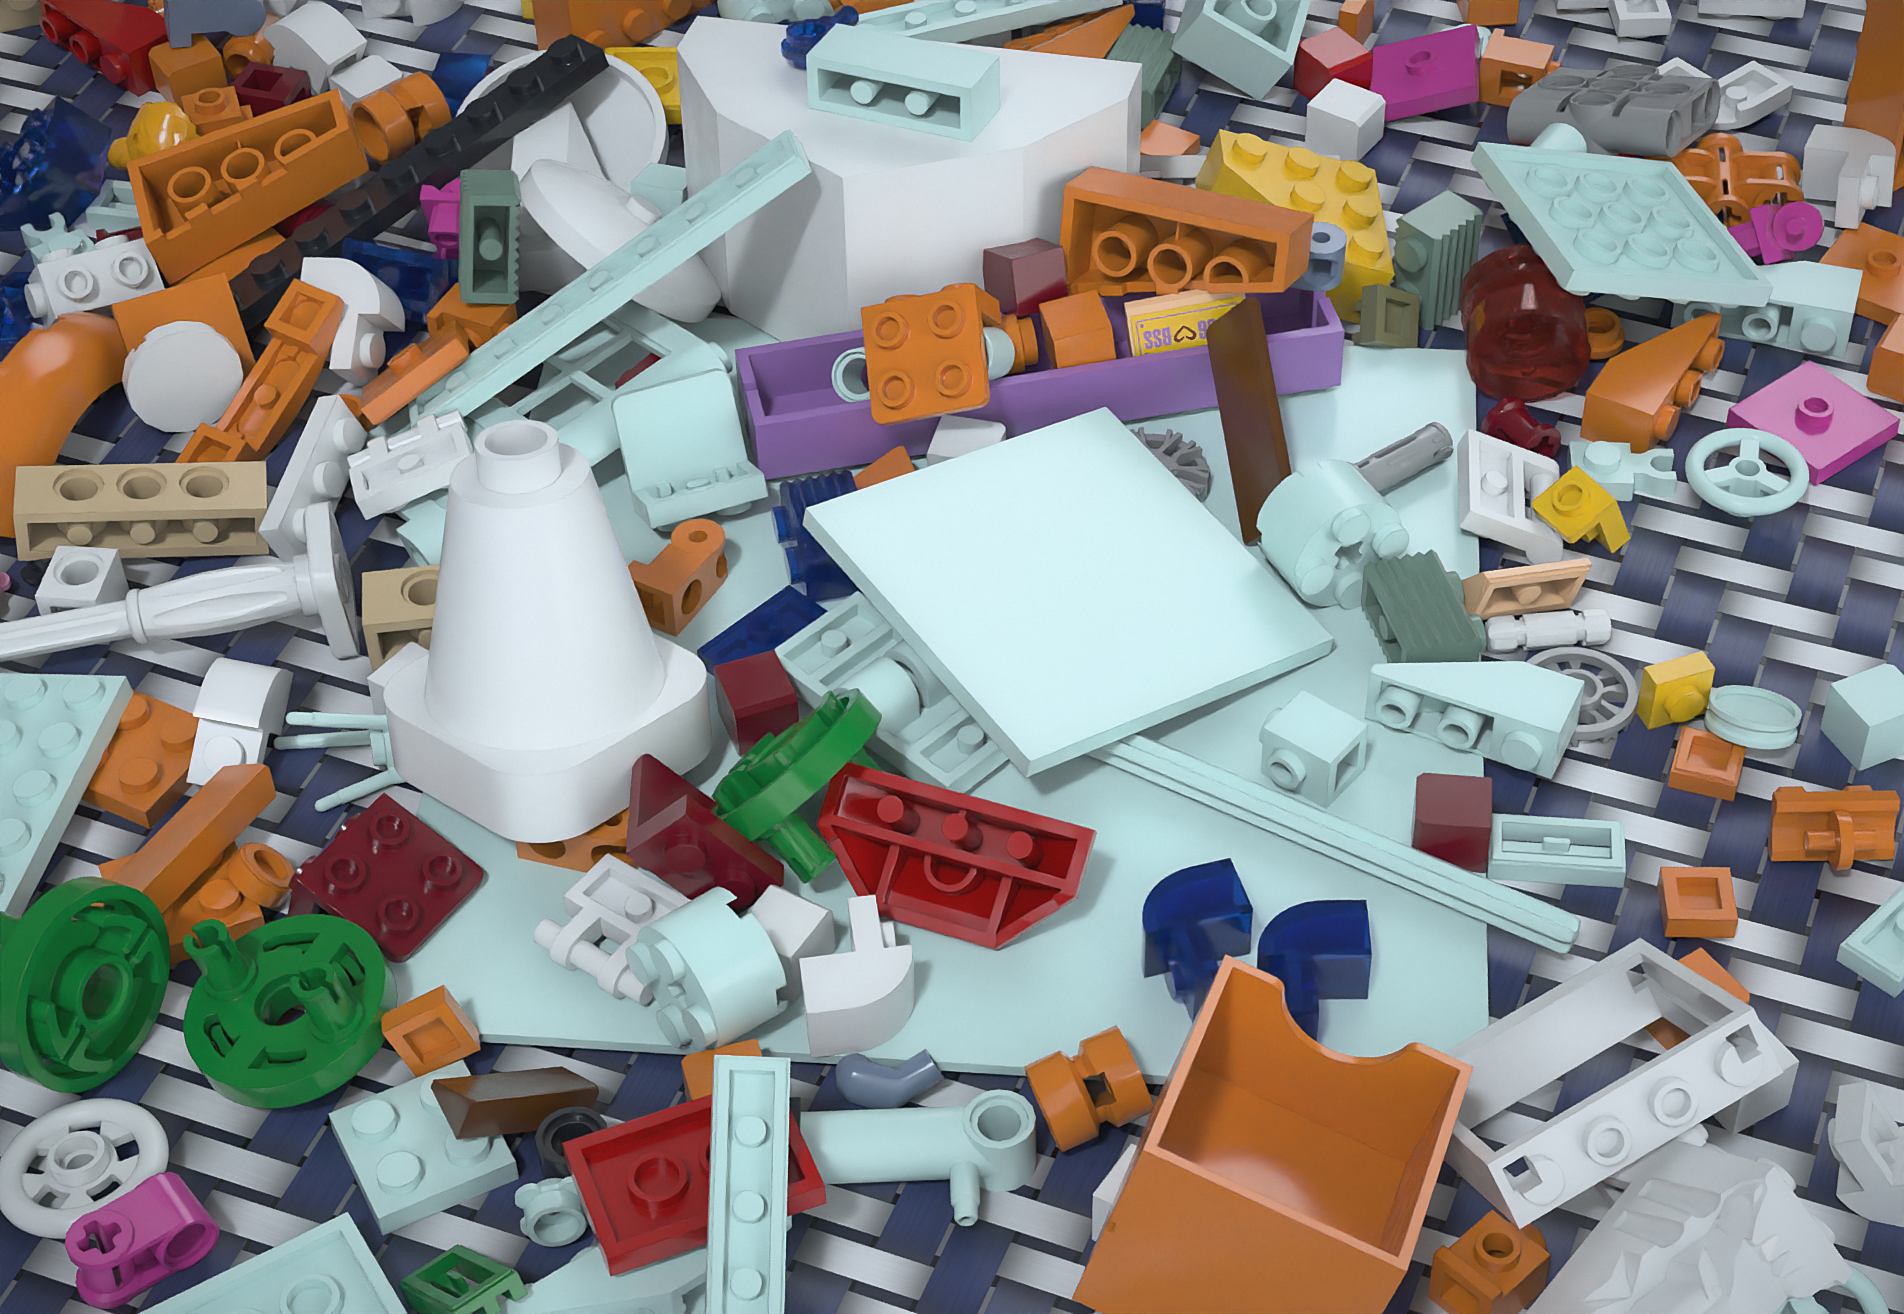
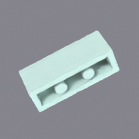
[806,23,1000,142]

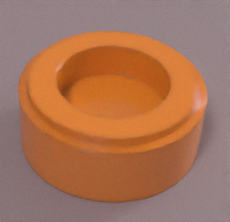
[227,842,295,908]

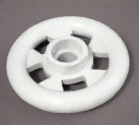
[0,1098,169,1239]

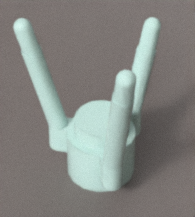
[274,712,406,812]

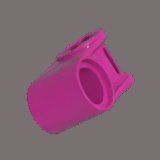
[65,1172,220,1309]

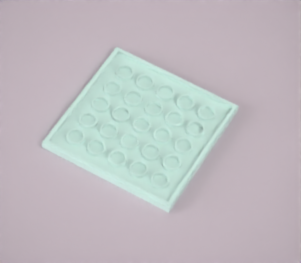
[803,406,1335,777]

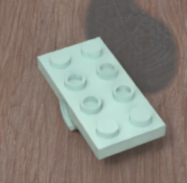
[775,591,1009,793]

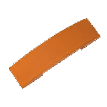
[175,278,344,463]

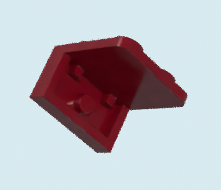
[626,753,784,915]
[287,793,483,963]

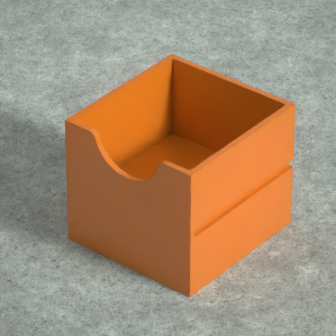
[1072,954,1473,1314]

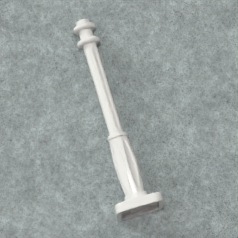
[0,501,360,662]

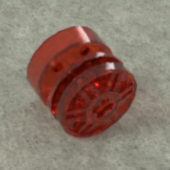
[1459,245,1591,403]

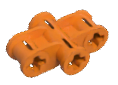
[1642,132,1805,228]

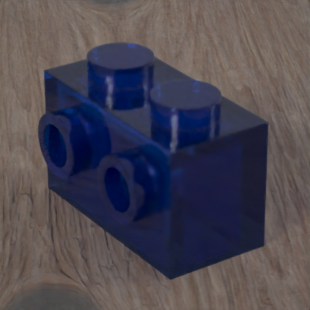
[341,238,459,324]

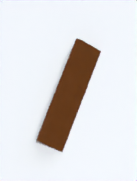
[1206,297,1292,546]

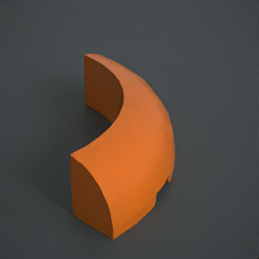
[0,311,127,538]

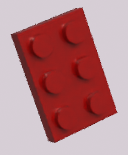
[562,1094,827,1277]

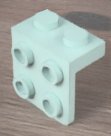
[611,368,768,532]

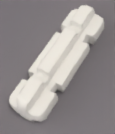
[1485,608,1611,653]

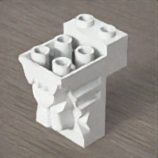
[1525,1123,1854,1314]

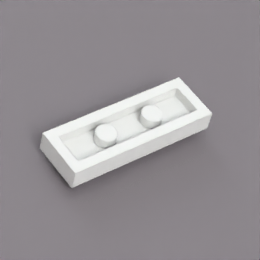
[258,394,368,562]

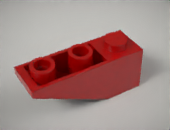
[38,0,169,97]

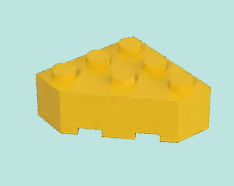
[1195,129,1395,324]

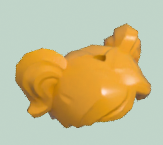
[107,101,200,171]

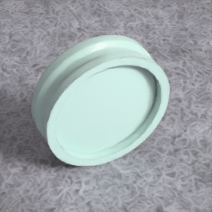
[1704,685,1802,750]

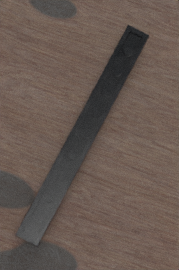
[228,34,609,333]

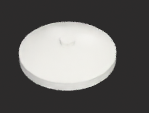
[456,50,669,193]
[519,159,721,323]

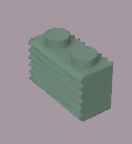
[1103,23,1183,130]
[458,169,522,304]
[1390,189,1482,330]
[1361,549,1487,663]

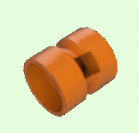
[350,71,452,166]
[1023,1025,1154,1153]

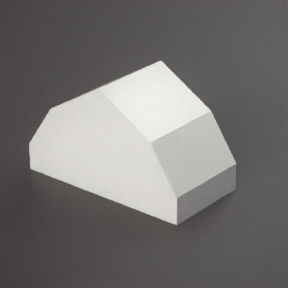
[677,16,1142,342]

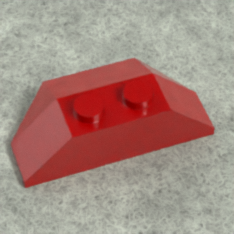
[817,762,1097,951]

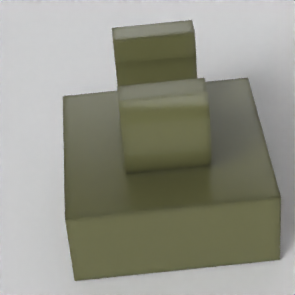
[1352,284,1420,349]

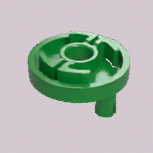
[711,688,885,884]
[0,876,170,1093]
[183,914,398,1109]

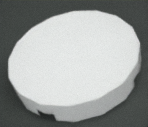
[122,321,244,432]

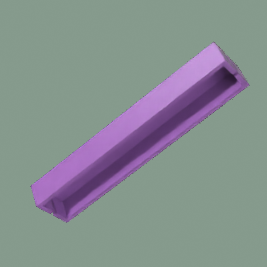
[734,287,1345,480]

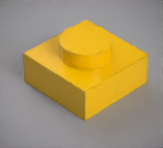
[1636,651,1715,730]

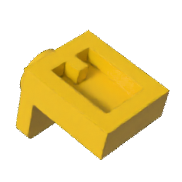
[1531,465,1631,554]

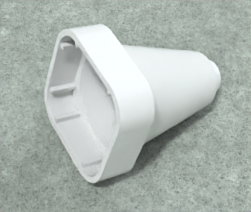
[383,420,713,843]

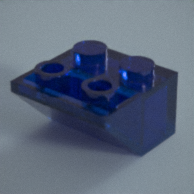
[0,95,112,232]

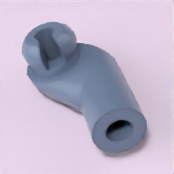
[835,1049,944,1109]

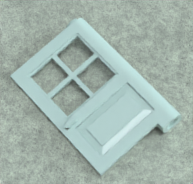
[361,299,738,567]

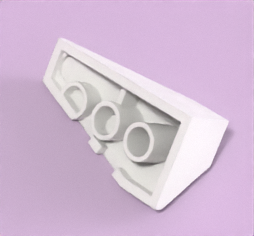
[511,100,605,292]

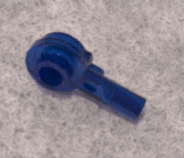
[780,5,859,69]

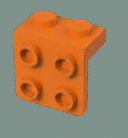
[861,283,1002,426]

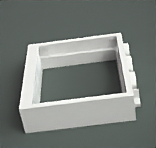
[1443,938,1784,1229]

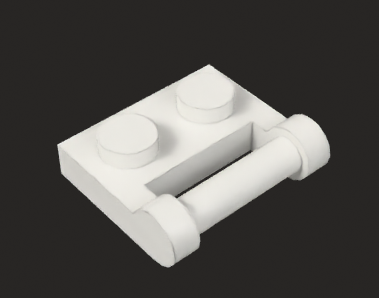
[1457,428,1563,565]

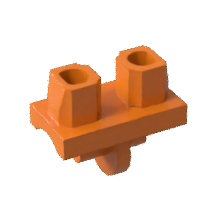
[1767,785,1900,870]

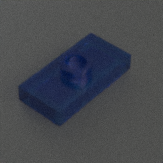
[697,585,828,676]

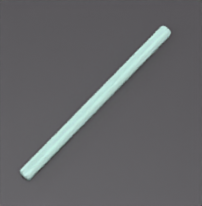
[1085,733,1581,954]

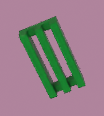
[398,1244,528,1314]

